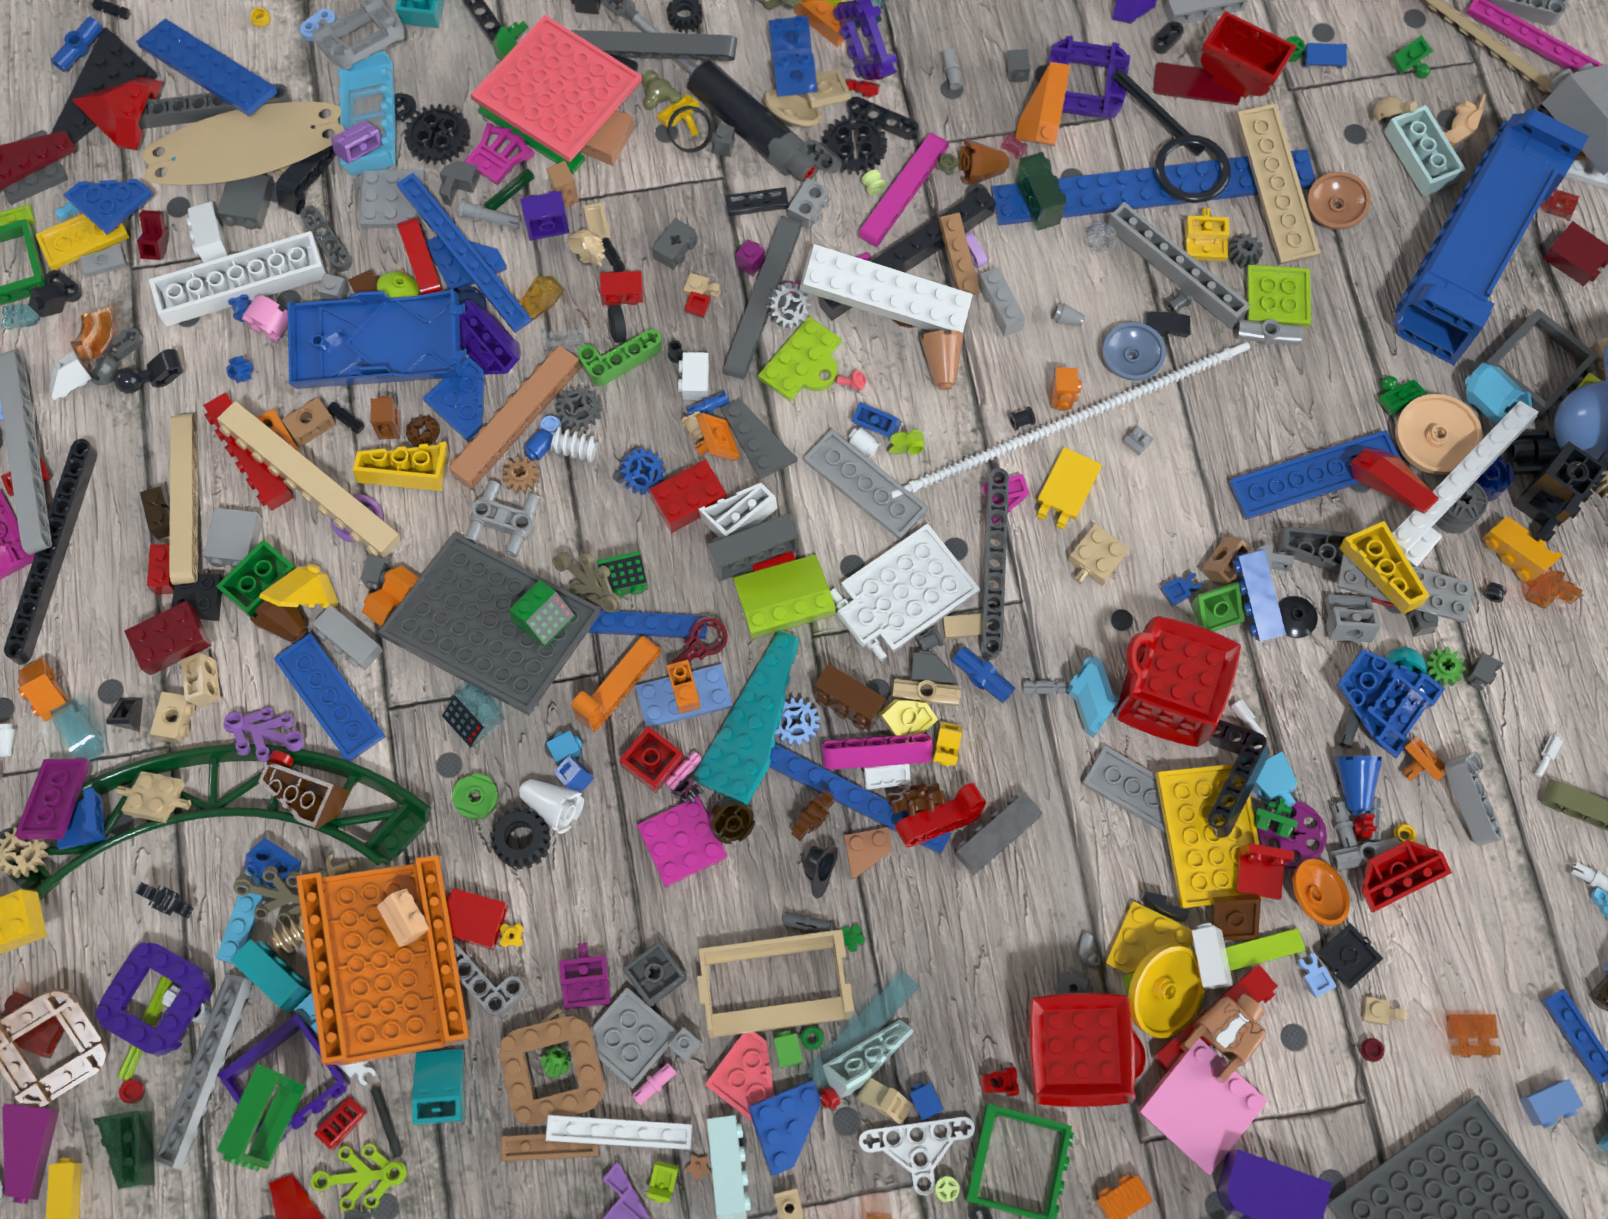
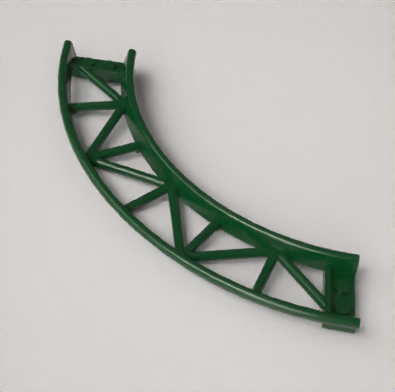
[0,744,432,900]

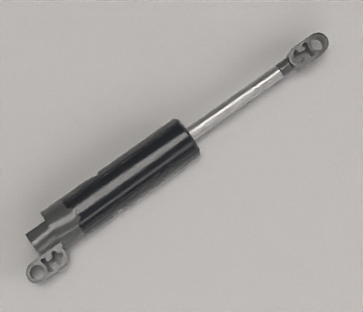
[601,0,842,182]

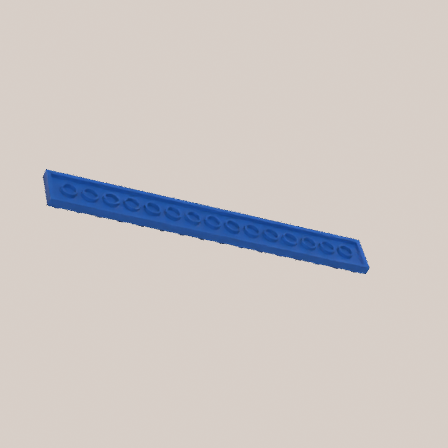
[991,149,1316,226]

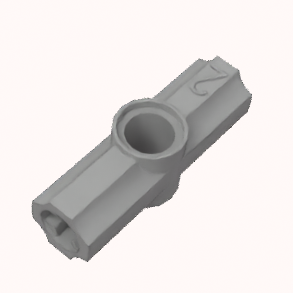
[1236,319,1303,345]
[1330,838,1401,871]

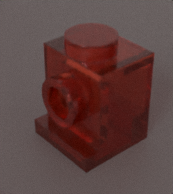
[1544,189,1580,221]

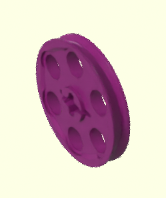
[1257,801,1327,869]

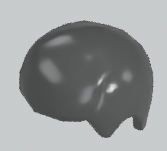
[90,352,119,385]

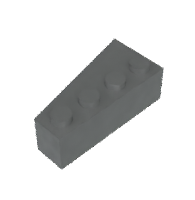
[1278,527,1355,574]

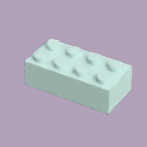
[1384,105,1466,196]

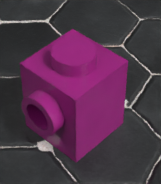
[736,239,765,277]

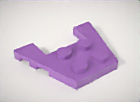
[602,1163,650,1219]

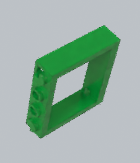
[0,219,47,306]
[216,1064,306,1172]
[965,1104,1074,1219]

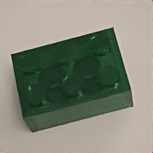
[1015,151,1067,231]

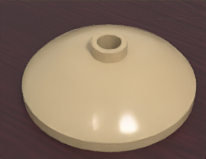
[764,89,822,127]

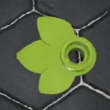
[888,430,925,455]

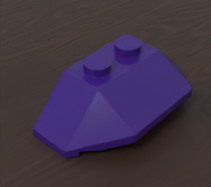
[1112,0,1157,24]
[459,300,520,375]

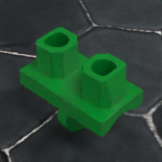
[1255,797,1298,838]

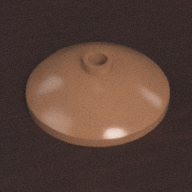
[1308,172,1371,230]

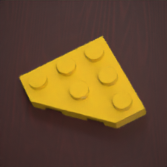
[1105,901,1193,975]

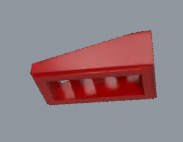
[314,1097,368,1150]

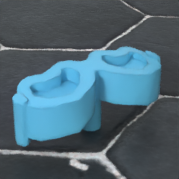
[1591,888,1608,920]

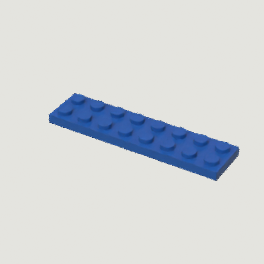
[136,18,278,116]
[1229,430,1400,520]

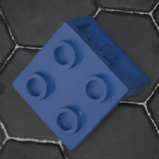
[56,788,105,850]

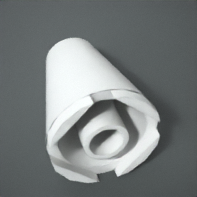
[519,779,584,834]

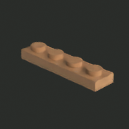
[938,212,980,296]
[501,1134,599,1162]

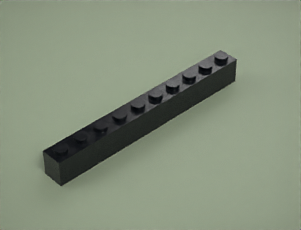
[819,187,996,321]

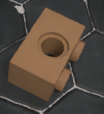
[546,161,579,208]
[282,397,336,447]
[1201,537,1252,585]

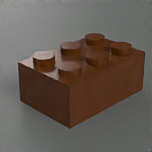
[813,663,886,732]

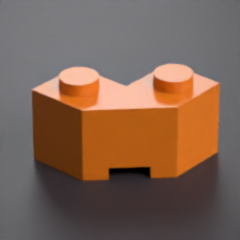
[362,565,419,627]

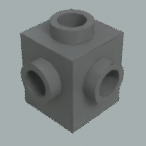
[1055,970,1093,994]

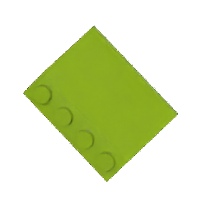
[733,554,836,639]

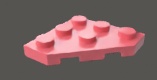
[705,1032,774,1123]

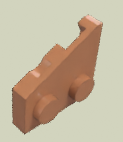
[843,827,893,880]

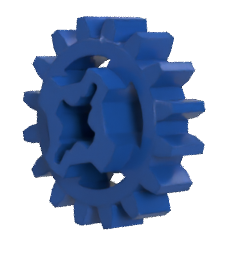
[619,448,666,495]

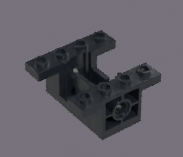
[1513,441,1608,542]

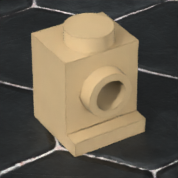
[774,1188,804,1219]

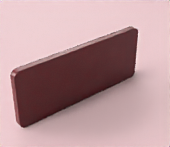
[1153,62,1241,105]

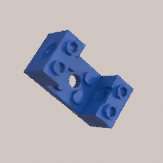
[769,16,817,97]

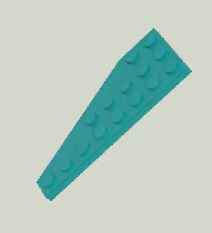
[692,630,800,805]

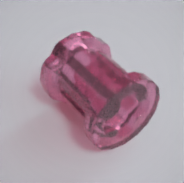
[1001,133,1028,160]

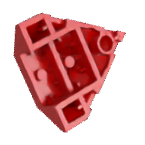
[72,77,162,151]

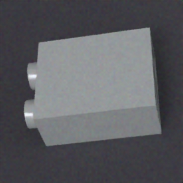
[1542,63,1608,176]

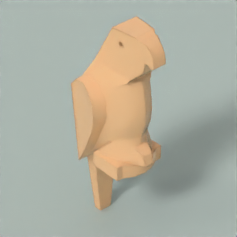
[1443,94,1486,148]

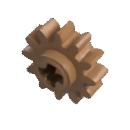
[502,456,540,494]

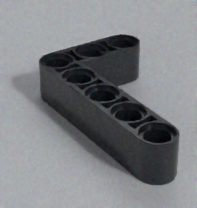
[1208,720,1270,838]

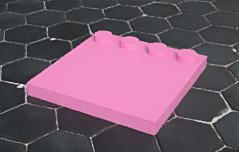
[1137,1038,1268,1176]

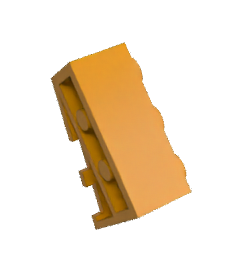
[1482,516,1563,585]

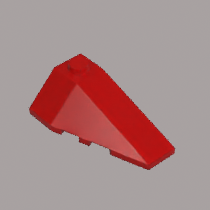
[269,1174,324,1219]

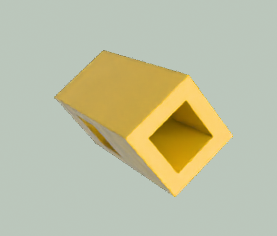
[46,1158,82,1219]

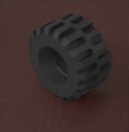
[490,808,551,869]

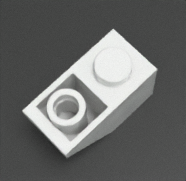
[48,350,92,400]

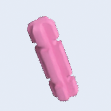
[665,751,702,790]

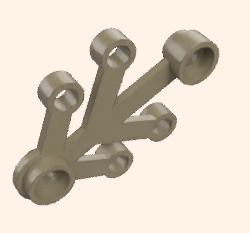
[552,552,622,613]
[233,866,301,925]

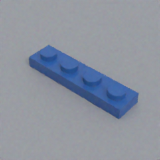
[1542,989,1608,1085]

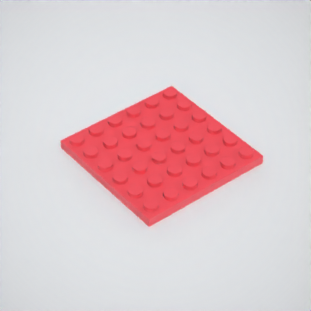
[471,15,642,162]

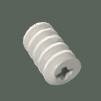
[551,427,598,463]

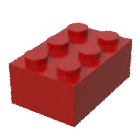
[649,459,727,533]

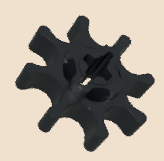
[135,882,194,919]

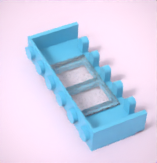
[338,51,396,176]

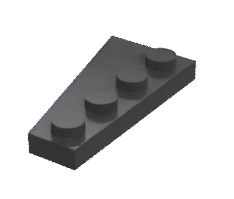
[721,399,797,480]

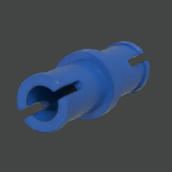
[686,391,730,416]

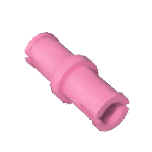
[631,1063,677,1106]

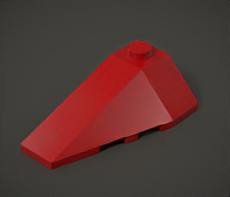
[1351,448,1438,514]

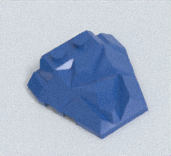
[1336,650,1445,758]

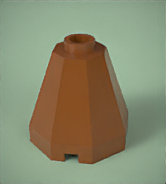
[958,140,1010,185]

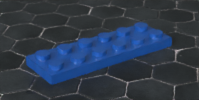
[273,633,386,762]

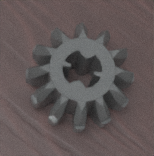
[1228,233,1263,268]

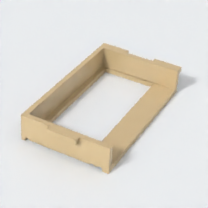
[697,930,854,1038]

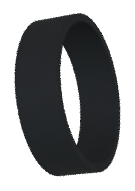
[668,106,713,153]

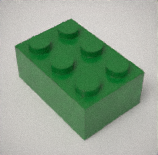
[216,539,296,618]

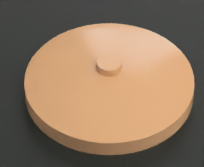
[1395,394,1483,475]

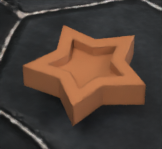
[684,1154,712,1182]

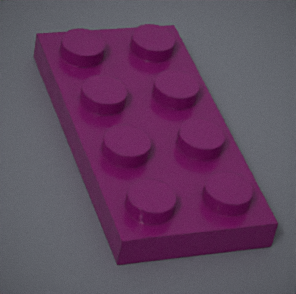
[15,758,90,840]

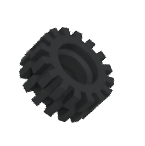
[667,0,703,33]

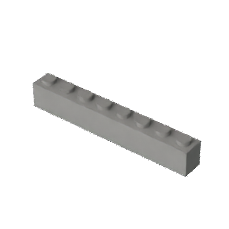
[1107,202,1250,329]

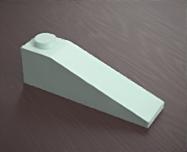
[823,1019,913,1098]

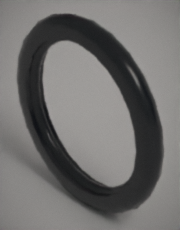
[1155,135,1231,203]

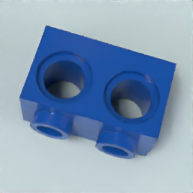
[244,837,301,889]

